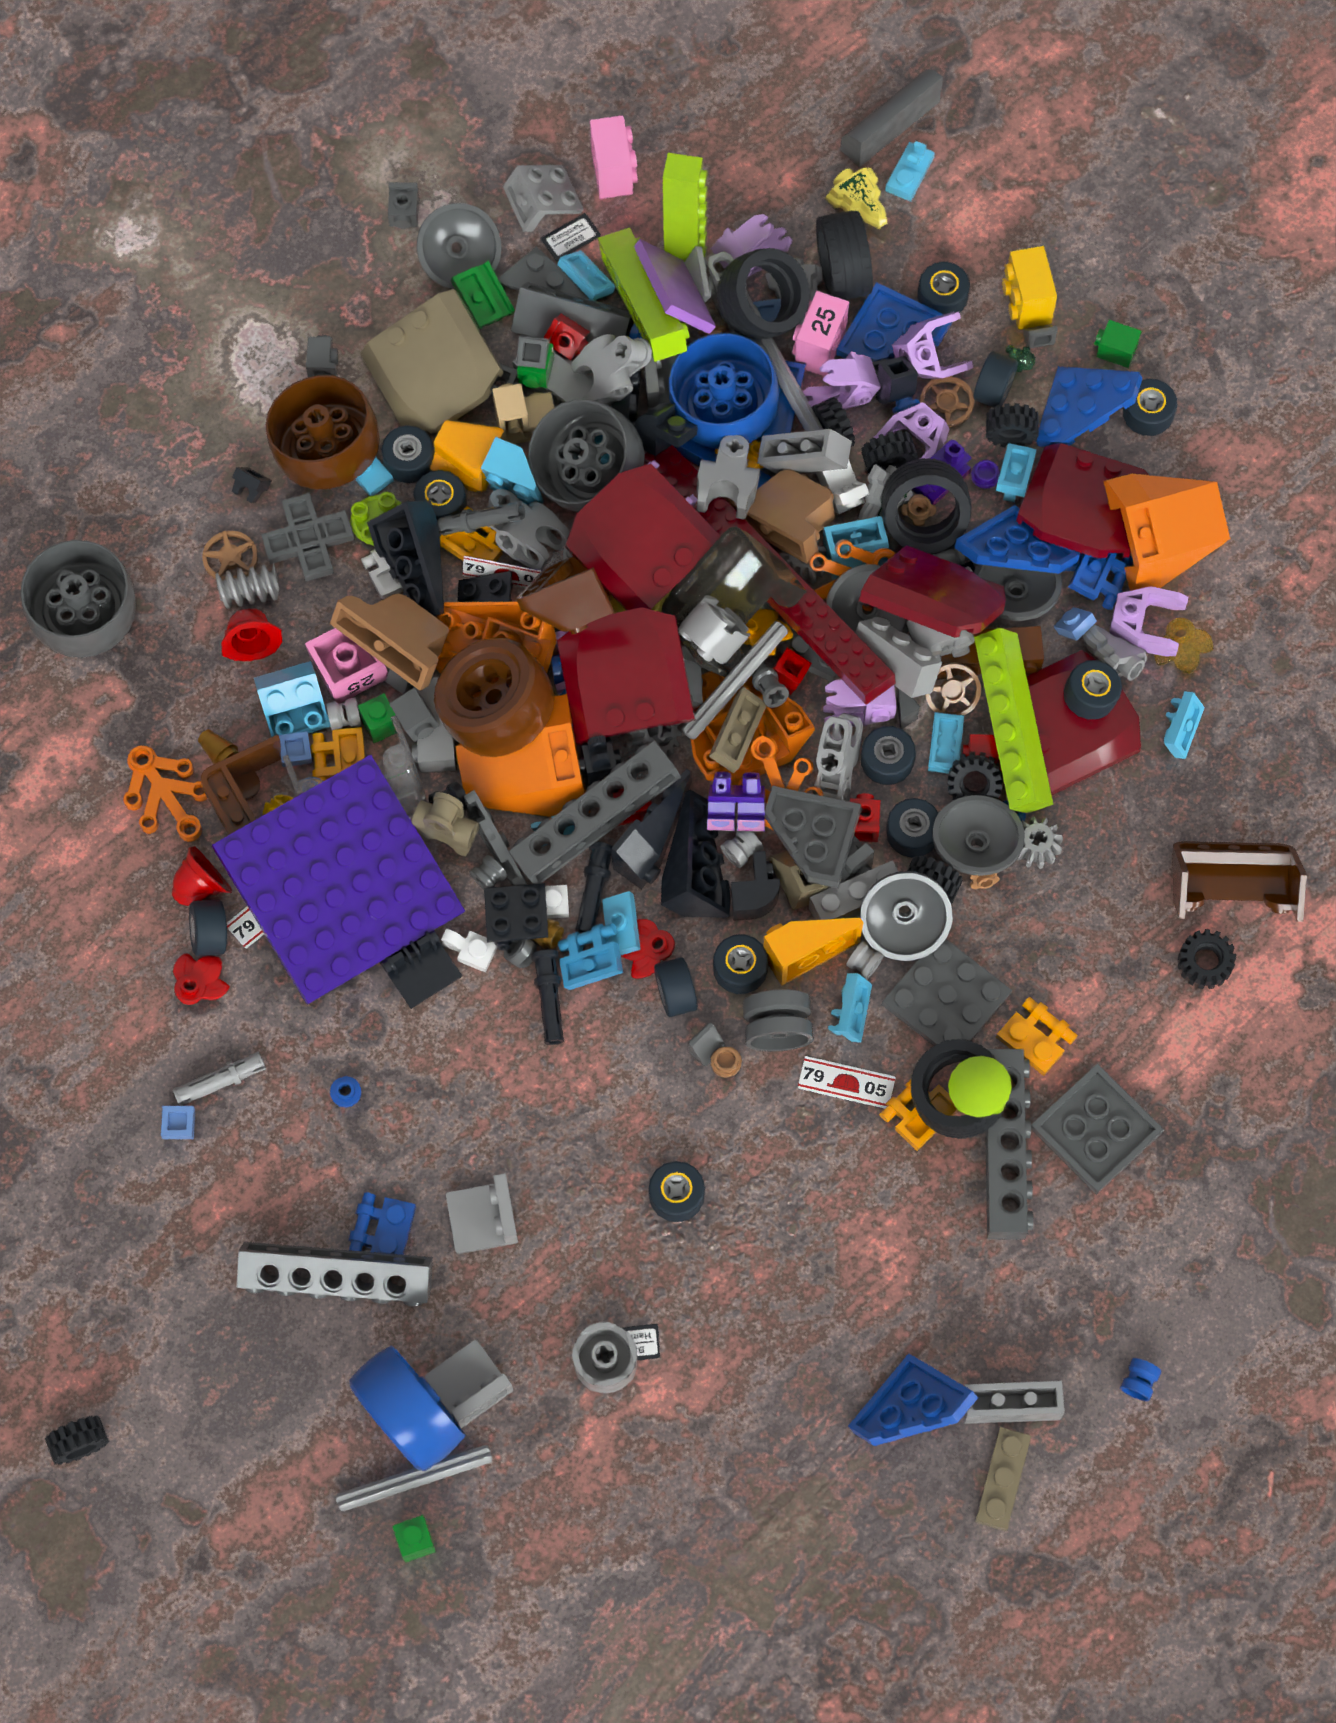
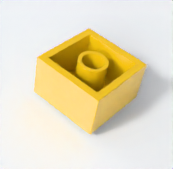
[1002,246,1057,330]

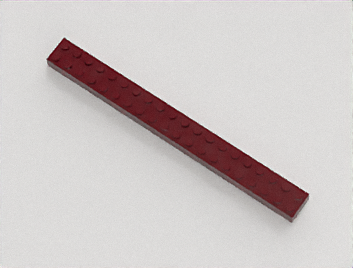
[644,445,896,705]

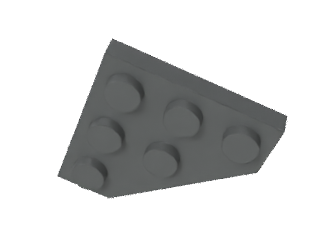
[764,786,861,888]

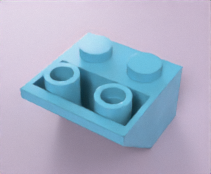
[481,437,544,505]
[823,516,889,581]
[254,661,331,737]

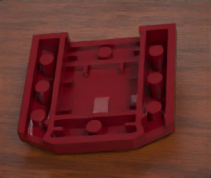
[1016,443,1149,558]
[565,463,723,611]
[859,545,1006,638]
[557,607,696,745]
[1027,650,1141,795]

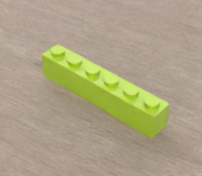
[663,153,708,263]
[598,228,689,362]
[974,628,1053,813]

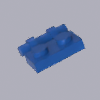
[1068,553,1133,610]
[348,1192,416,1255]

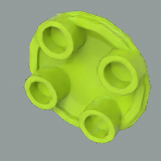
[350,492,402,545]
[948,1056,1012,1117]

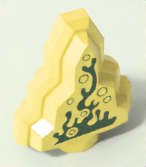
[825,167,887,229]

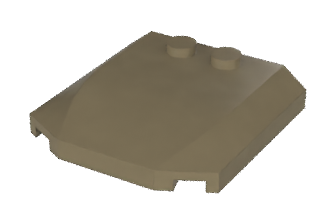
[360,289,504,433]

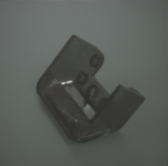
[662,527,807,678]

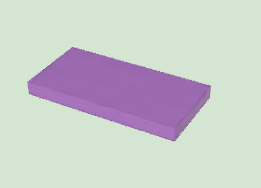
[634,239,716,334]

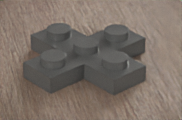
[261,493,354,582]

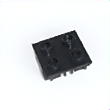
[457,571,513,602]
[484,883,549,951]
[380,930,463,1009]

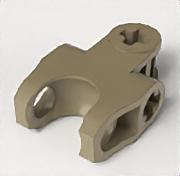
[412,792,480,857]

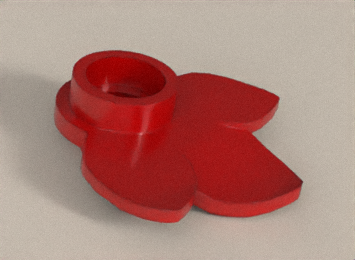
[621,919,675,979]
[173,953,230,1005]

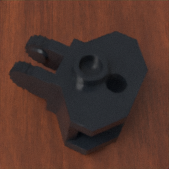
[578,735,622,793]

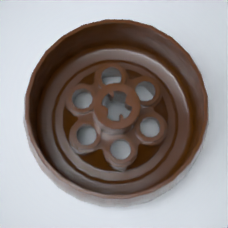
[265,375,380,489]
[434,637,554,757]

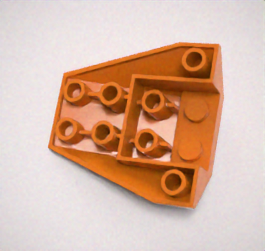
[1104,474,1230,591]
[435,602,557,698]
[691,660,815,785]
[455,694,591,817]

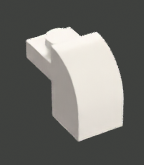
[816,461,869,514]

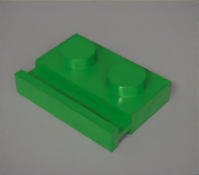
[450,261,515,330]

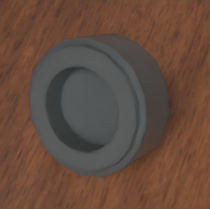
[504,939,537,968]

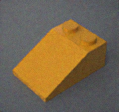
[763,918,863,986]

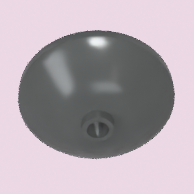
[416,203,502,290]
[826,564,909,634]
[974,564,1062,621]
[932,795,1025,876]
[860,871,953,961]

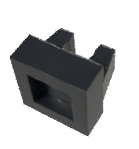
[232,467,272,503]

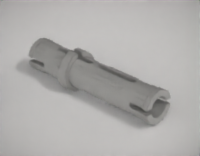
[172,1051,266,1106]

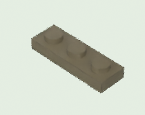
[709,687,766,773]
[975,1427,1031,1531]

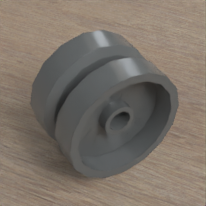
[743,990,814,1052]

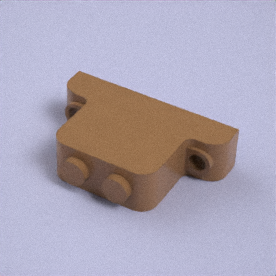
[723,470,835,564]
[330,594,449,691]

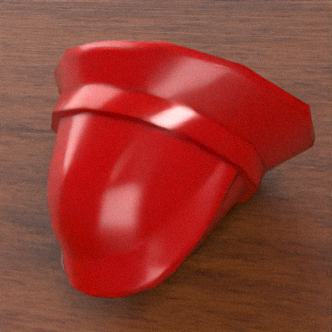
[221,609,282,661]
[172,846,232,906]

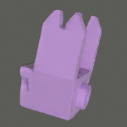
[711,214,792,278]
[892,311,973,379]
[803,352,881,410]
[874,402,950,459]
[1109,586,1188,657]
[823,680,897,728]

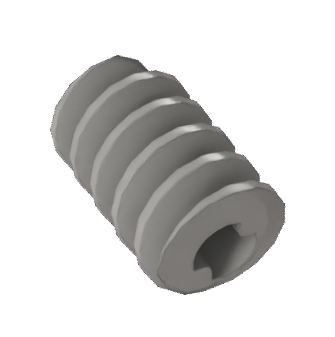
[216,563,279,609]

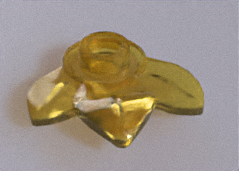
[1154,618,1214,674]

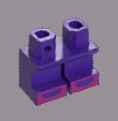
[912,439,972,505]
[707,772,766,831]

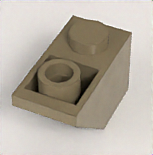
[768,851,828,910]

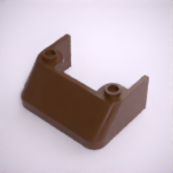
[516,556,614,634]
[201,734,281,835]
[1172,841,1307,922]

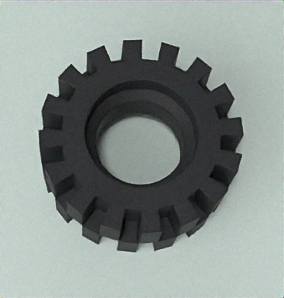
[811,397,855,447]
[986,403,1039,448]
[861,431,918,474]
[947,751,1003,800]
[907,856,963,904]
[1178,929,1236,989]
[45,1416,109,1465]

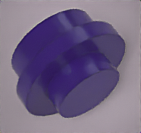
[971,460,1000,489]

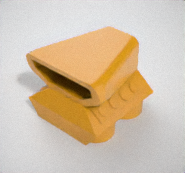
[430,420,504,492]

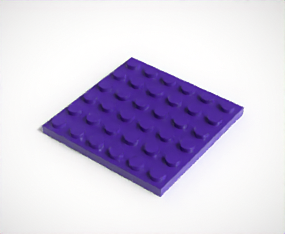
[212,755,465,1005]

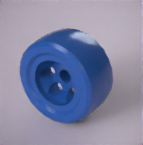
[668,333,779,449]
[349,1345,466,1471]

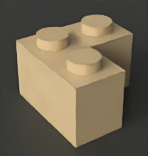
[492,384,554,444]

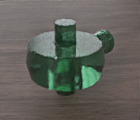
[1005,345,1036,372]

